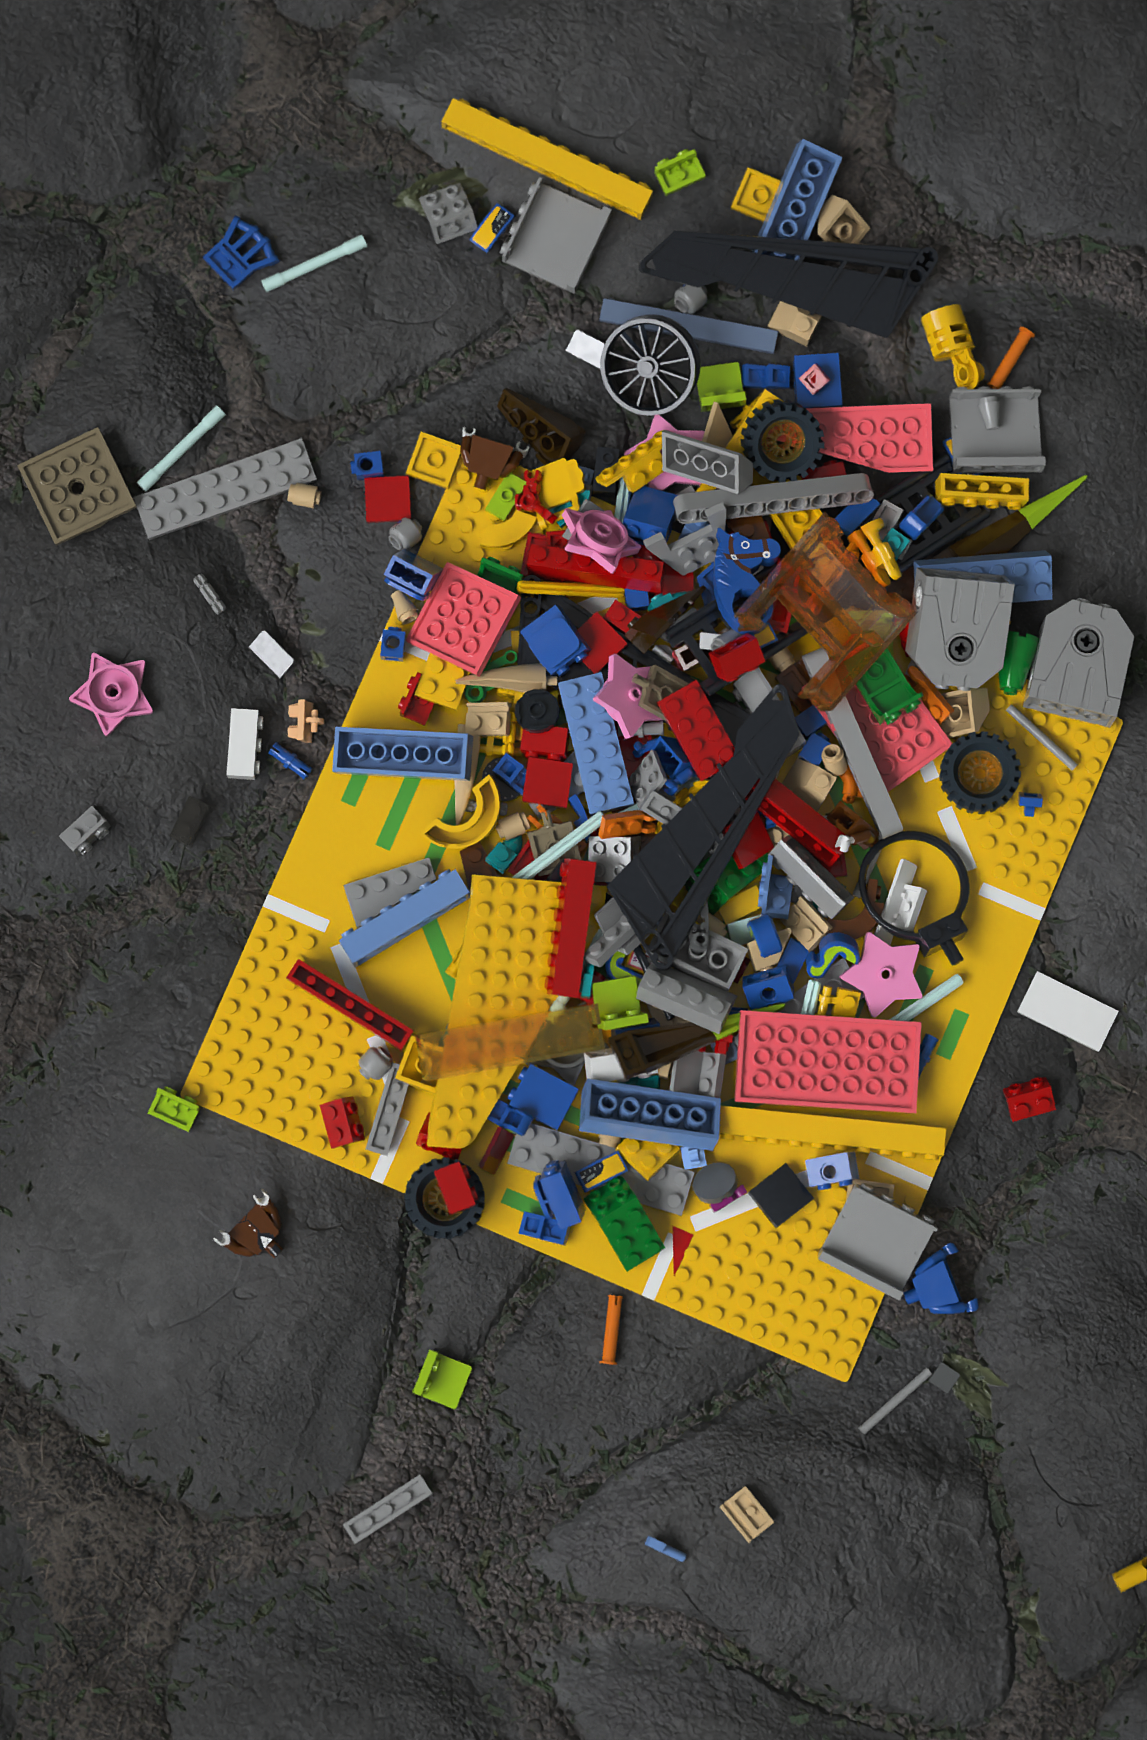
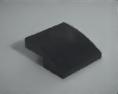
[748,1163,814,1228]

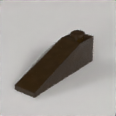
[497,388,586,465]
[624,586,706,654]

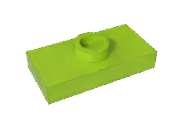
[485,473,526,522]

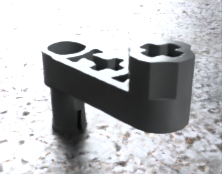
[688,900,710,953]

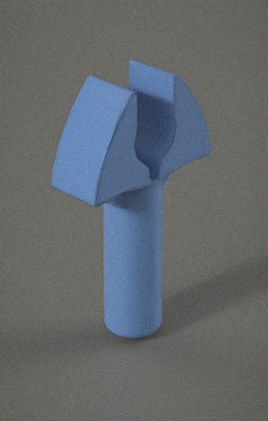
[645,1536,686,1562]

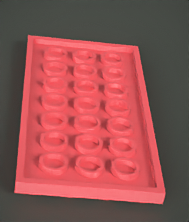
[735,1010,921,1113]

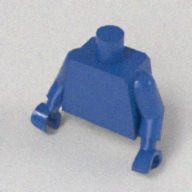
[632,736,697,796]
[904,1243,979,1314]

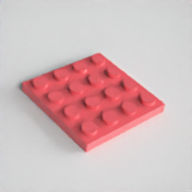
[405,562,522,677]

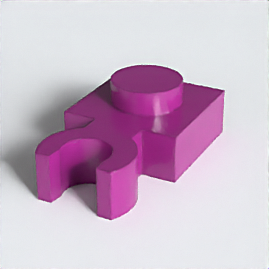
[709,1185,747,1213]

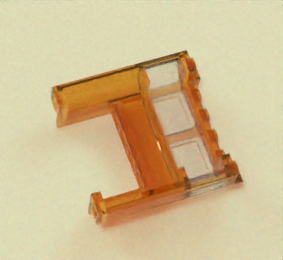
[734,512,916,711]

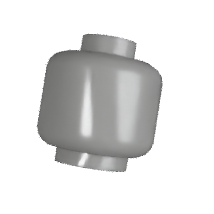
[674,284,707,314]
[389,517,422,550]
[358,1046,392,1080]

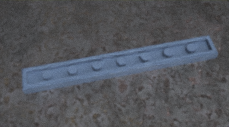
[599,298,778,354]

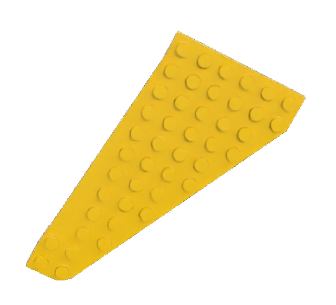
[427,875,606,1149]

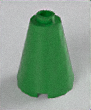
[998,631,1039,695]

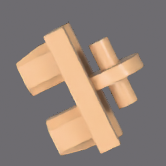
[288,700,324,743]

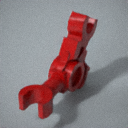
[515,470,558,525]

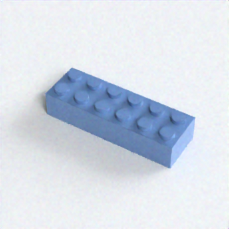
[751,139,842,260]
[914,550,1052,603]
[558,672,634,816]
[332,727,473,781]
[339,869,470,968]
[579,1078,721,1151]

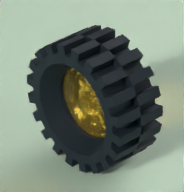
[741,399,825,483]
[939,731,1021,814]
[404,1158,485,1239]

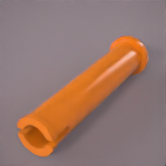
[988,326,1035,389]
[599,1295,623,1365]

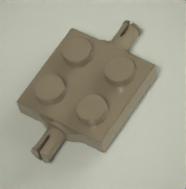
[632,665,689,721]
[527,810,581,877]

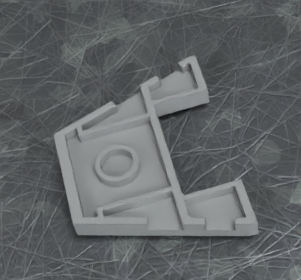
[643,502,726,576]

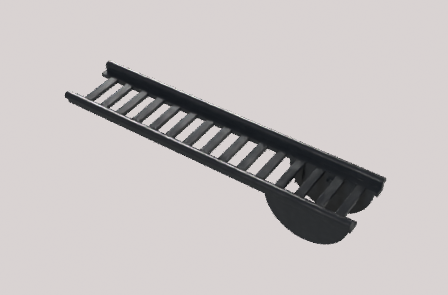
[665,453,990,696]

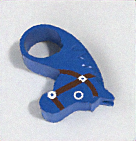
[713,528,781,635]

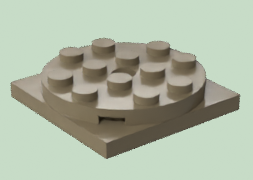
[17,427,137,546]

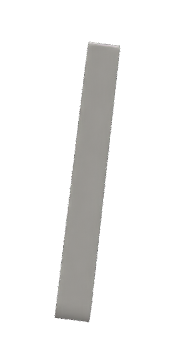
[673,473,874,524]
[802,647,903,839]

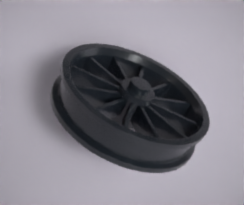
[600,314,701,416]

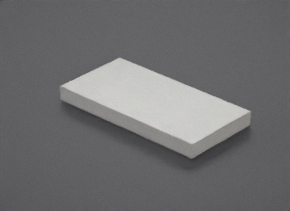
[1017,971,1119,1052]

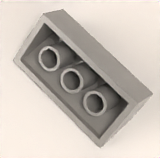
[662,430,753,495]
[732,667,806,758]
[768,835,854,920]
[645,911,748,992]
[636,962,737,1034]

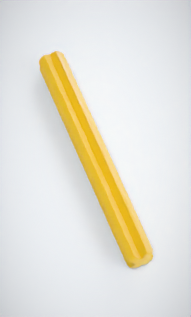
[517,581,625,598]

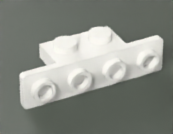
[874,859,927,945]

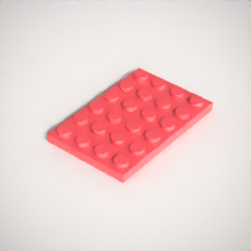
[801,636,952,792]

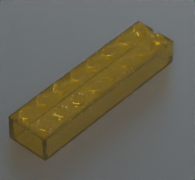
[415,1003,605,1081]

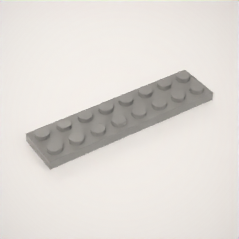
[134,438,317,540]
[507,1123,694,1216]

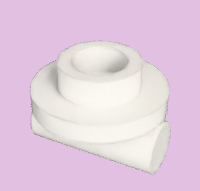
[652,645,674,663]

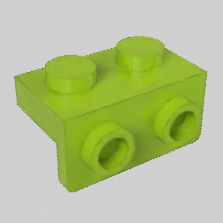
[654,149,706,196]
[148,1086,201,1132]

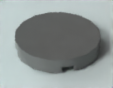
[692,1162,738,1204]

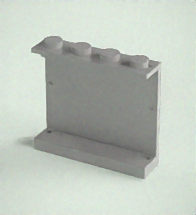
[500,177,612,294]
[949,387,1046,473]
[818,1183,938,1301]

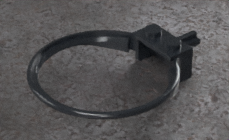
[858,831,970,966]

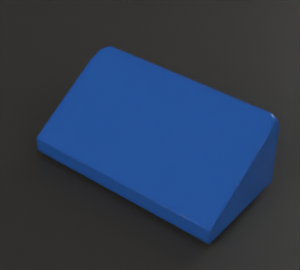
[832,498,880,537]

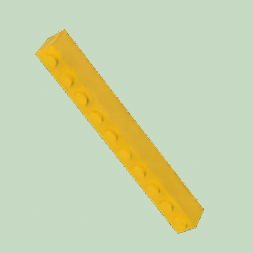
[441,98,653,220]
[719,1106,946,1160]

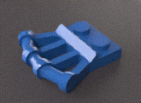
[203,215,280,291]

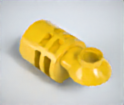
[921,304,985,389]

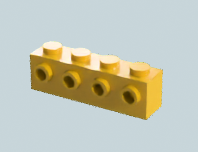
[935,473,1029,510]

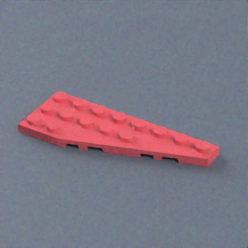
[763,403,933,473]

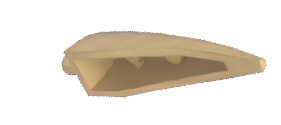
[456,663,557,693]
[454,724,481,825]

